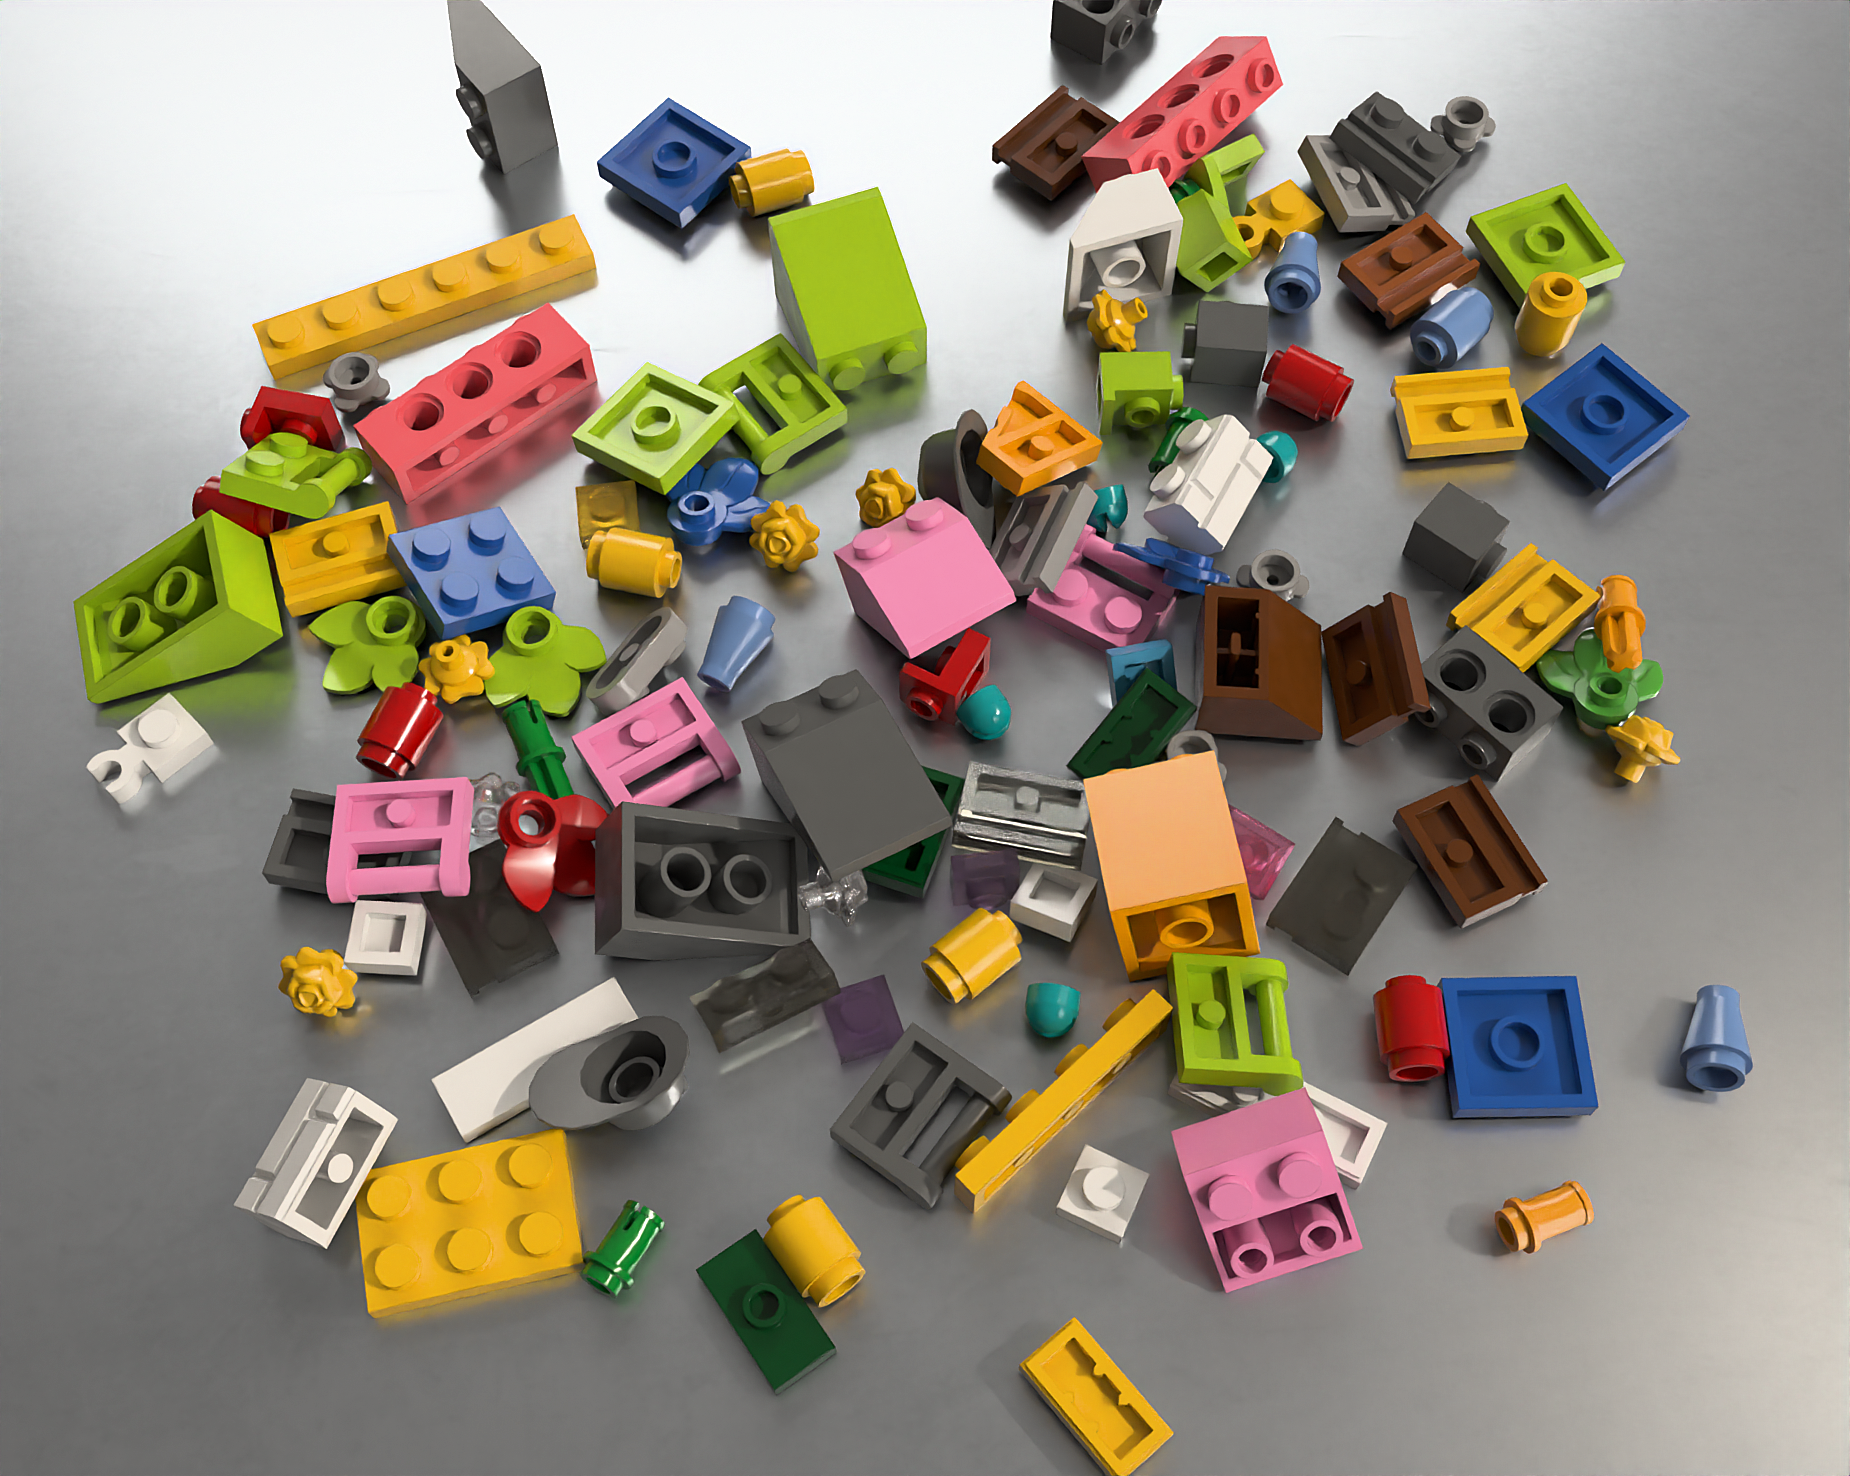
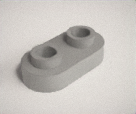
[586,607,688,715]

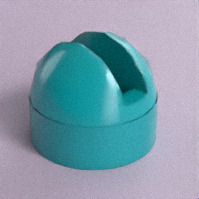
[1256,430,1298,483]
[1086,484,1128,533]
[956,685,1011,741]
[1025,983,1081,1038]

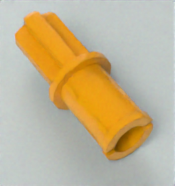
[1594,575,1646,673]

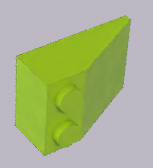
[73,510,283,704]

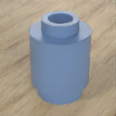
[1410,287,1494,369]

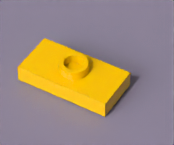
[1019,1316,1174,1476]

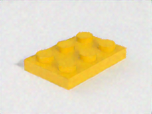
[355,1128,586,1319]

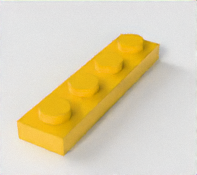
[954,989,1173,1214]

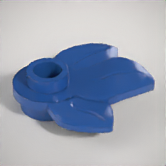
[666,458,770,546]
[1112,538,1230,596]

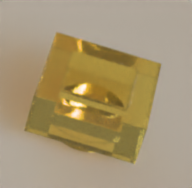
[575,480,641,550]

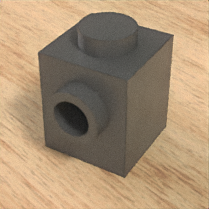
[1181,300,1269,388]
[1402,482,1510,593]

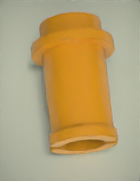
[1495,1180,1594,1254]

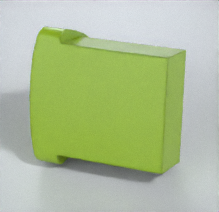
[1182,133,1265,210]

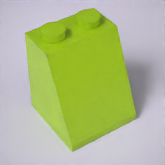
[768,186,927,392]

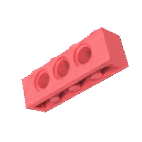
[1081,36,1283,193]
[353,303,597,505]

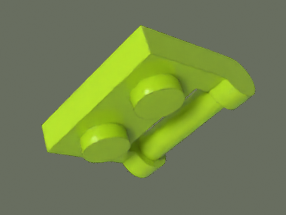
[698,333,848,475]
[219,432,372,519]
[1166,952,1304,1096]

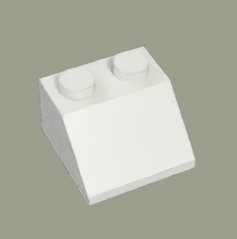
[1063,168,1184,323]

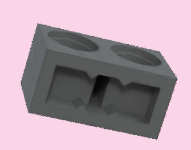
[1050,0,1163,65]
[1413,625,1563,782]

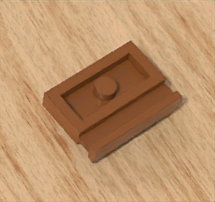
[1337,212,1480,330]

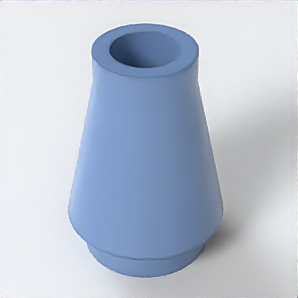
[1264,232,1321,314]
[697,596,776,692]
[1680,985,1753,1092]

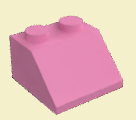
[833,497,1016,659]

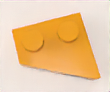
[976,380,1103,497]

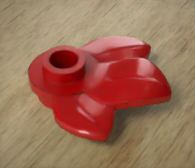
[497,791,609,913]

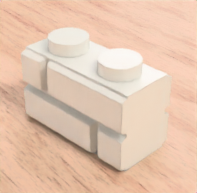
[1143,414,1273,555]
[233,1078,398,1249]

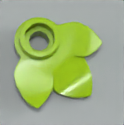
[309,596,427,694]
[484,606,607,717]

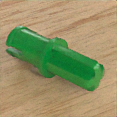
[501,699,574,800]

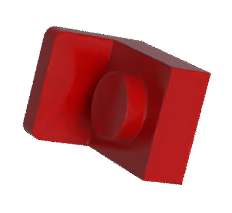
[240,386,343,452]
[899,628,991,727]

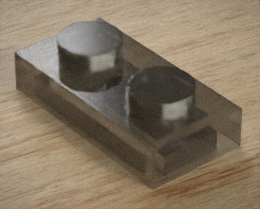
[690,938,842,1053]

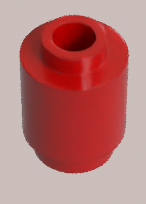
[1262,344,1354,422]
[192,475,291,544]
[356,682,444,781]
[1373,975,1450,1082]

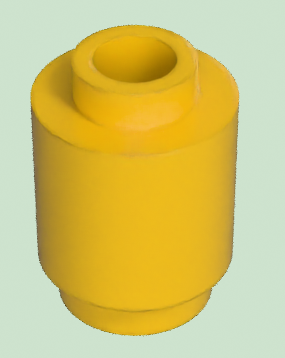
[729,148,815,217]
[1515,272,1587,357]
[586,527,682,598]
[921,908,1023,1005]
[763,1194,866,1307]

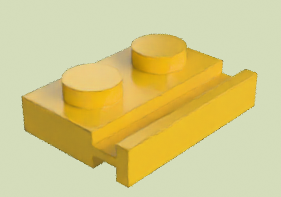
[1390,367,1528,459]
[269,501,407,618]
[1446,543,1601,673]

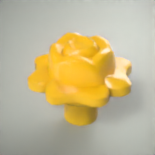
[1086,289,1148,352]
[855,468,916,528]
[749,500,820,572]
[418,634,495,704]
[1605,715,1681,783]
[278,946,358,1017]

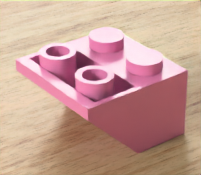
[1171,1087,1363,1293]

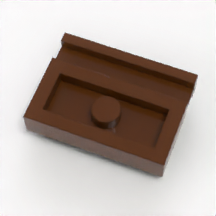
[992,85,1120,201]
[1321,592,1431,747]
[1392,774,1548,929]

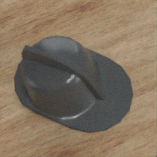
[917,409,996,550]
[529,1016,690,1130]

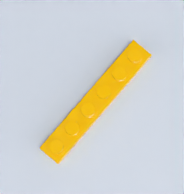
[252,214,596,380]

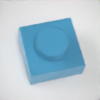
[1105,639,1177,709]

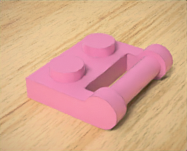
[1026,524,1181,653]
[571,677,741,810]
[326,777,474,904]

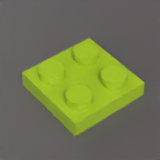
[1465,183,1626,309]
[571,362,740,495]

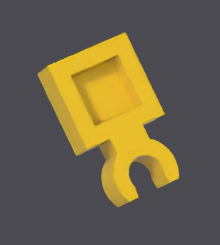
[1232,179,1325,260]

